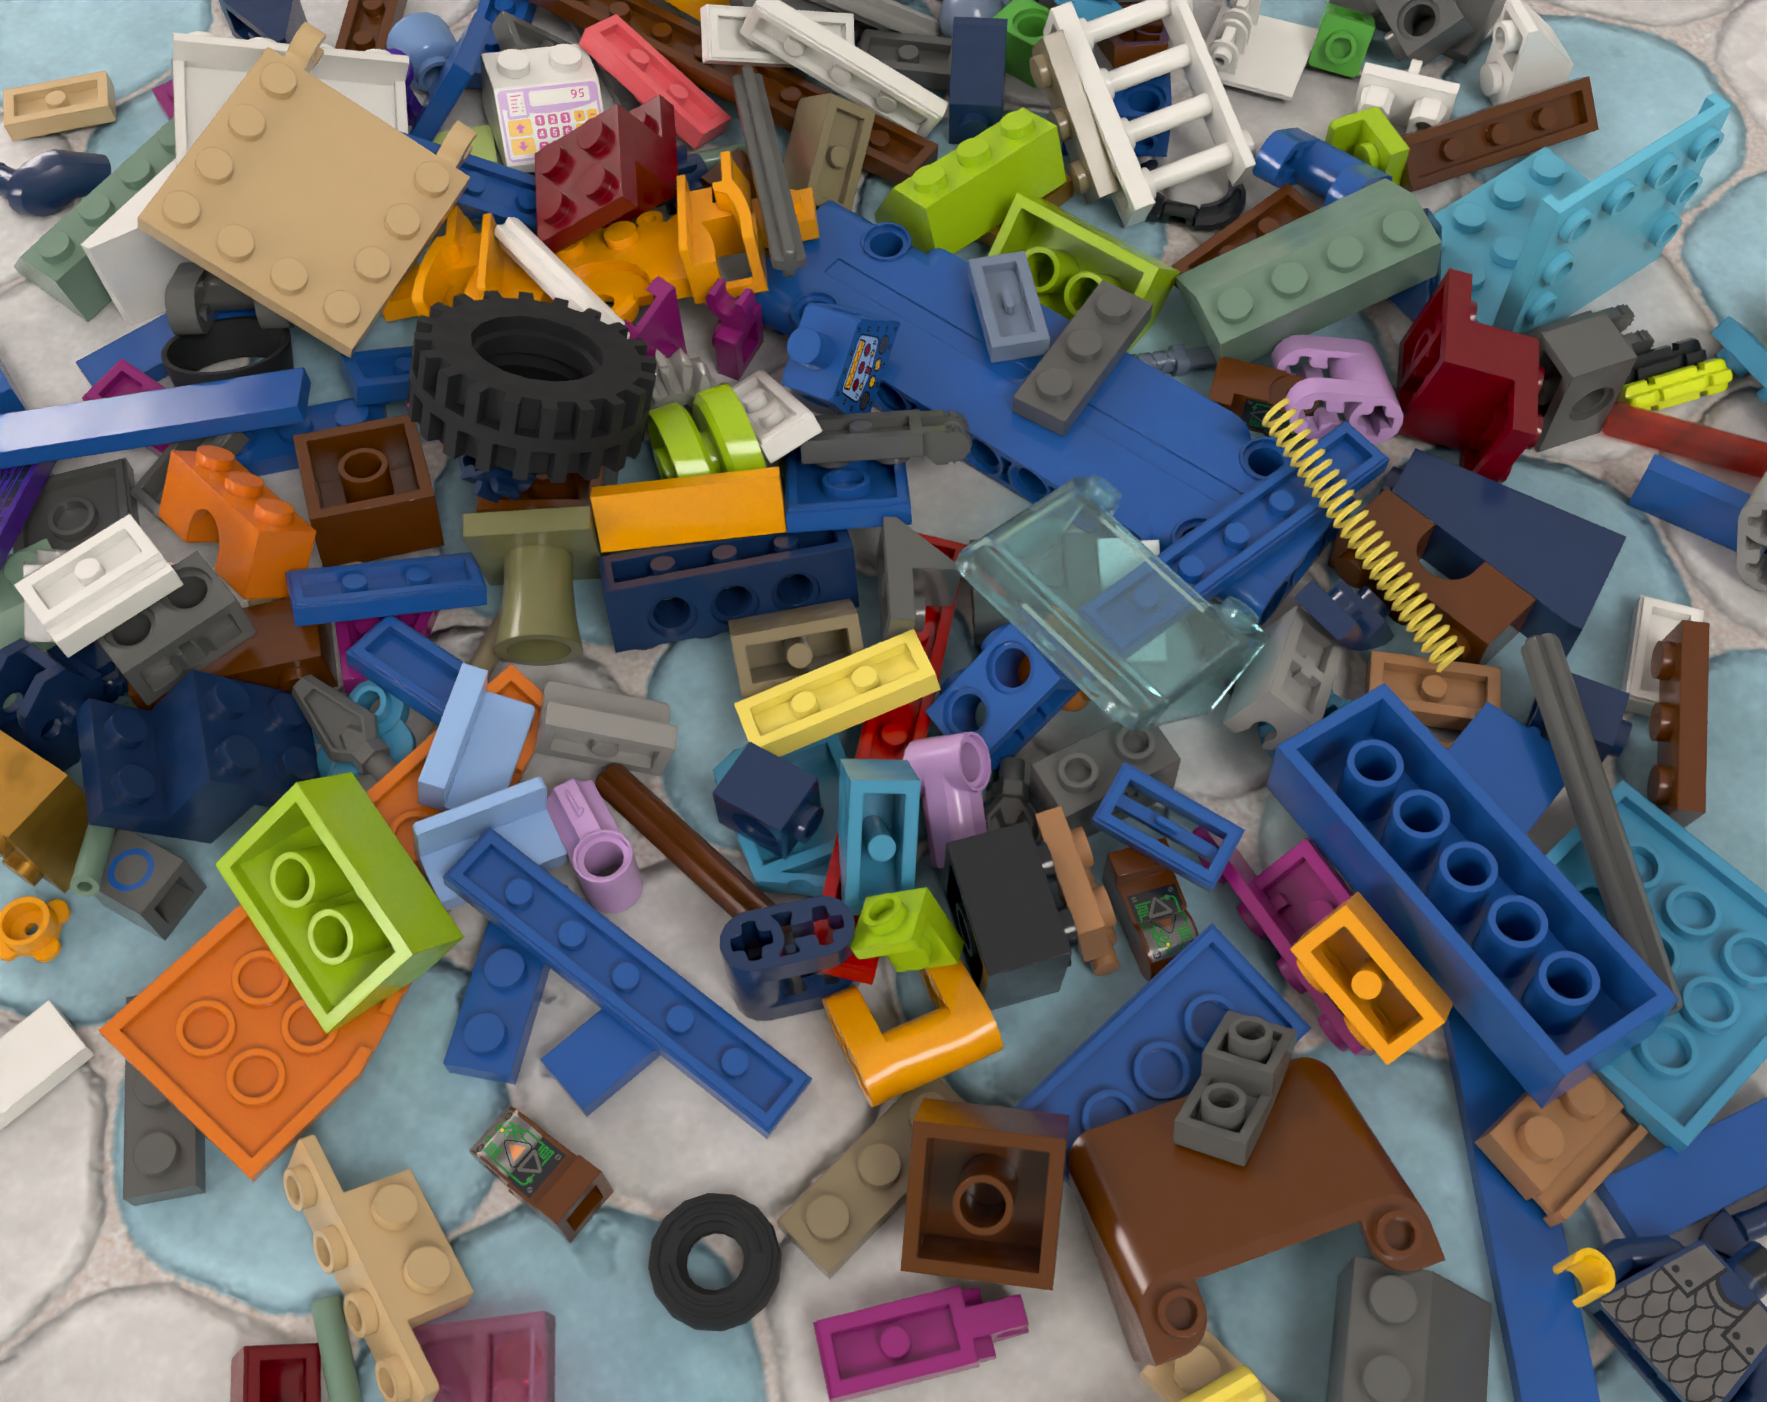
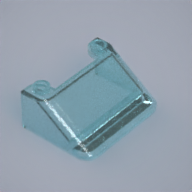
[955,475,1271,731]

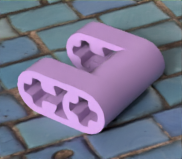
[1271,334,1403,445]

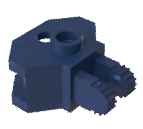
[0,638,128,772]

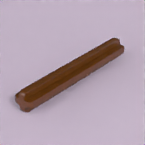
[595,763,792,940]

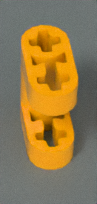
[822,959,1003,1108]

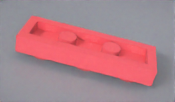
[578,14,732,150]

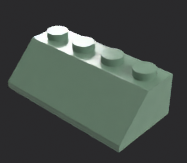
[14,117,176,322]
[1175,178,1442,363]

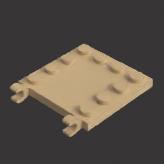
[137,22,477,358]

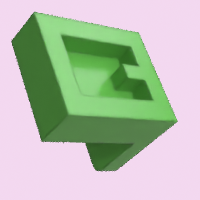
[1309,1,1375,78]

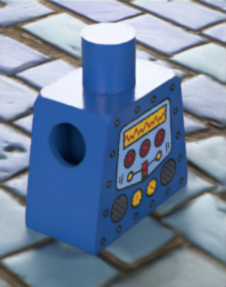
[782,303,901,415]

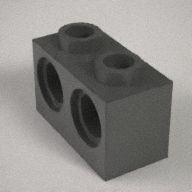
[1362,0,1474,68]
[97,551,258,706]

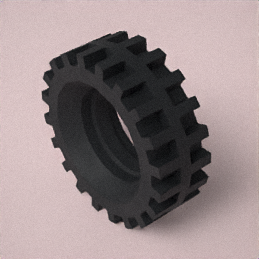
[407,291,657,483]

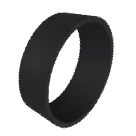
[161,316,294,387]

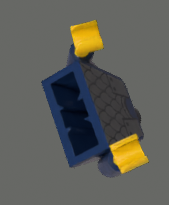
[1552,1235,1767,1402]

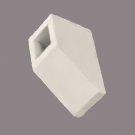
[1479,0,1574,105]

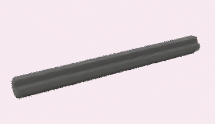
[732,66,807,277]
[1521,633,1683,1017]

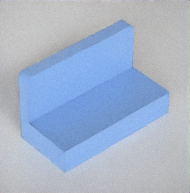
[418,663,535,811]
[412,777,567,911]

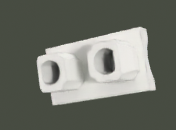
[1352,59,1460,134]

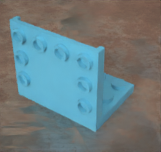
[1434,92,1732,334]

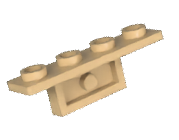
[283,1134,474,1402]

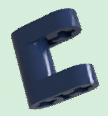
[720,896,860,1021]

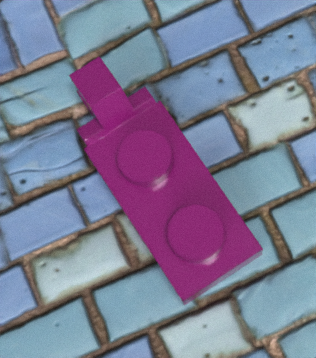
[813,1285,1029,1402]

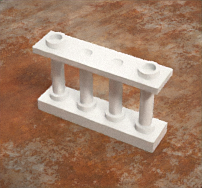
[1043,0,1256,228]

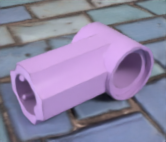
[903,732,991,869]
[546,778,643,914]

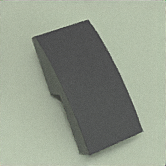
[1173,1010,1297,1167]

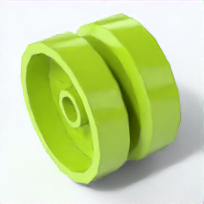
[646,382,766,480]

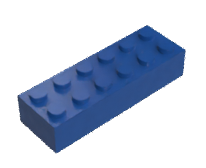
[1266,683,1679,1109]

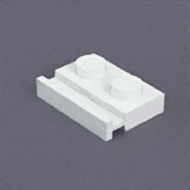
[14,514,184,658]

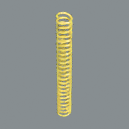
[1262,398,1465,673]

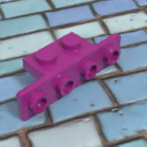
[1192,826,1376,1056]

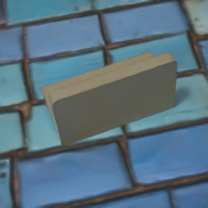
[784,93,876,211]

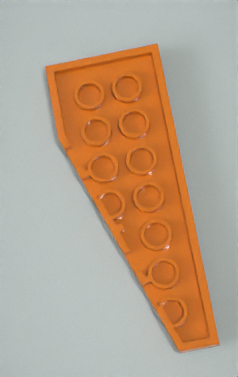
[98,664,543,1183]

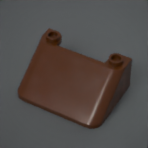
[1066,1057,1446,1366]

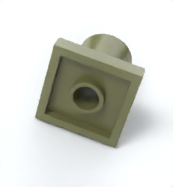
[463,506,609,666]

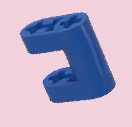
[1252,127,1392,207]

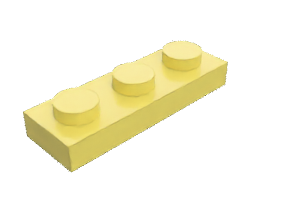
[734,629,941,757]

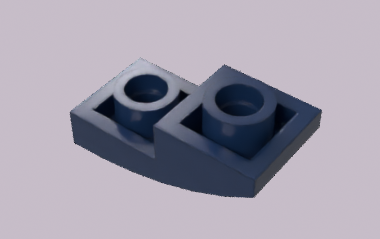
[1294,579,1394,651]

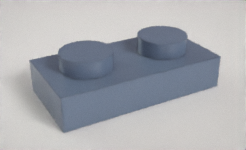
[968,251,1050,363]

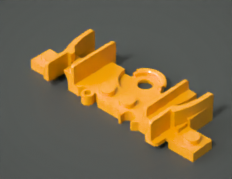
[382,150,820,323]

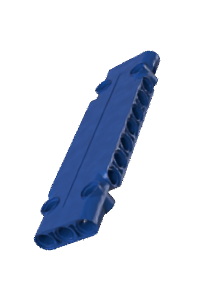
[737,200,1355,626]

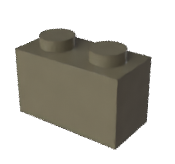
[728,598,864,698]

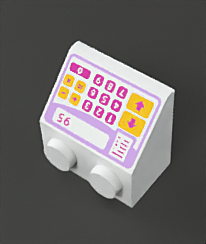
[481,44,604,173]

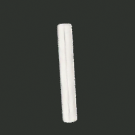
[494,217,630,339]

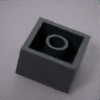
[942,821,1078,1011]

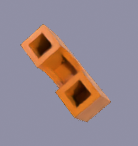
[158,445,316,599]

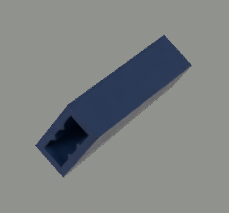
[1379,448,1626,658]

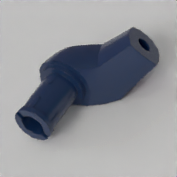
[0,149,111,217]

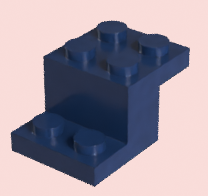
[75,669,321,844]

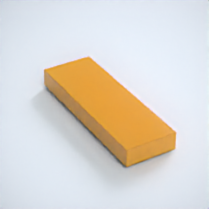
[590,467,787,553]

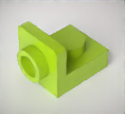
[1325,106,1410,185]
[850,887,964,972]

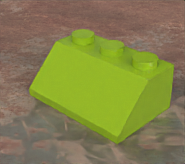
[874,107,1067,254]
[988,193,1180,353]
[215,772,464,1034]

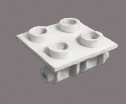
[1205,0,1318,101]

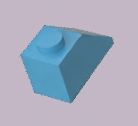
[837,759,921,915]

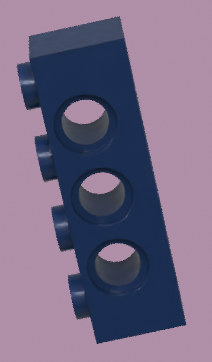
[597,529,860,653]

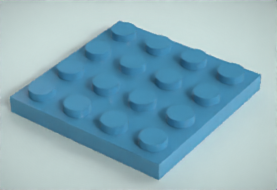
[1546,779,1767,1154]

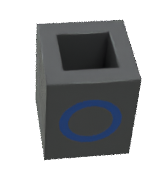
[94,829,207,940]

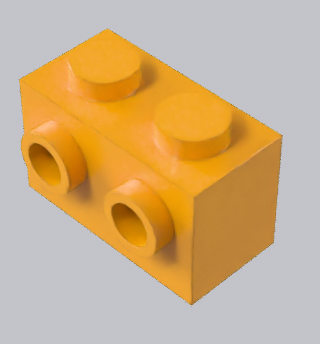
[1290,891,1454,1065]

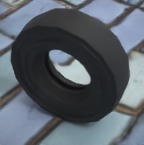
[648,1193,782,1332]

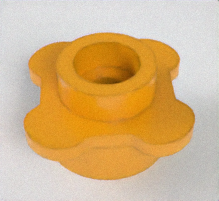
[0,896,71,963]

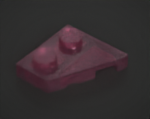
[412,1311,556,1402]

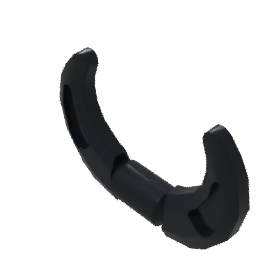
[1140,160,1246,231]

